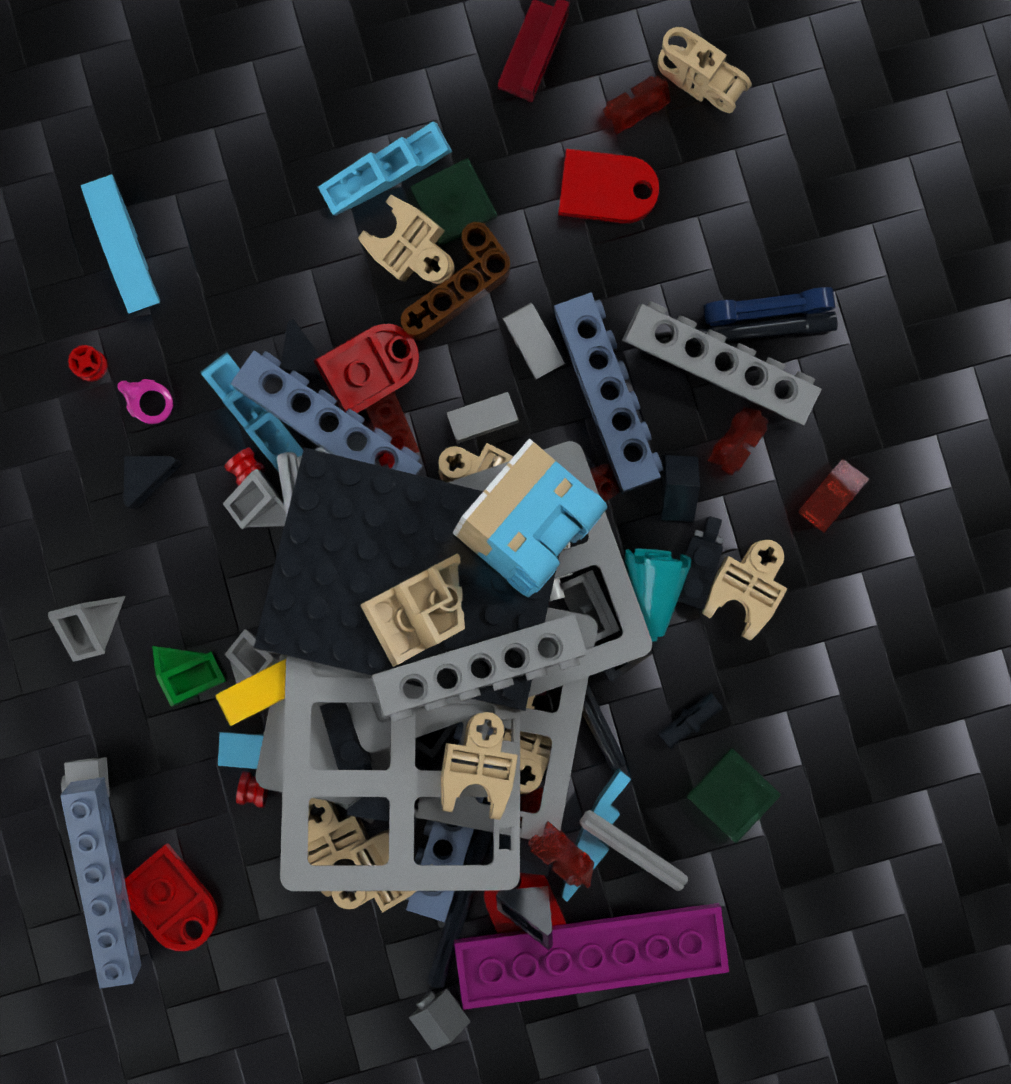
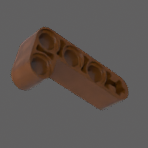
[401,222,510,341]

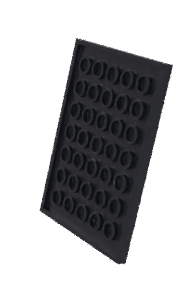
[254,447,560,711]

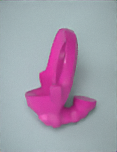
[118,379,173,424]

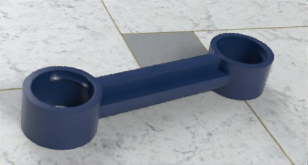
[703,287,836,327]

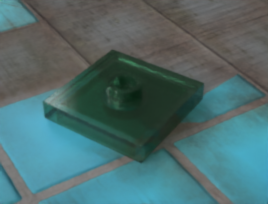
[410,158,497,246]
[686,748,781,844]

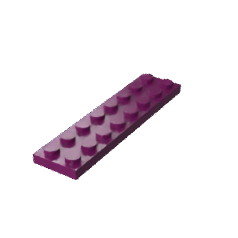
[454,903,729,1010]

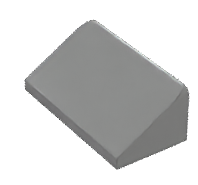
[447,392,519,444]

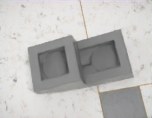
[503,303,565,379]

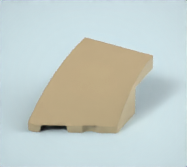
[360,553,465,667]

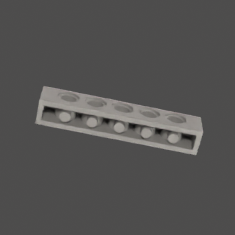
[622,301,822,425]
[372,614,587,722]

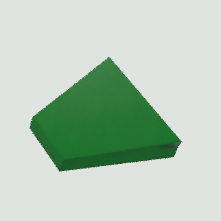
[152,646,225,706]

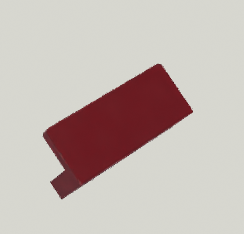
[498,0,570,102]

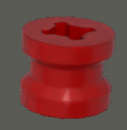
[68,345,108,382]
[224,447,266,486]
[236,771,269,808]

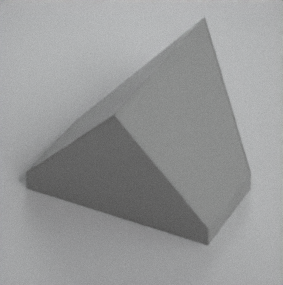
[223,469,286,529]
[48,596,126,662]
[225,629,280,684]

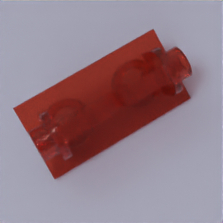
[602,75,671,135]
[708,407,769,475]
[528,821,595,888]

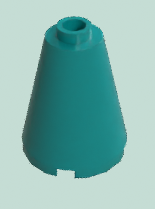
[624,548,691,641]

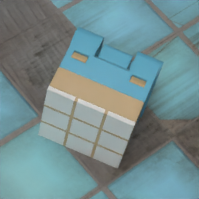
[453,438,608,597]

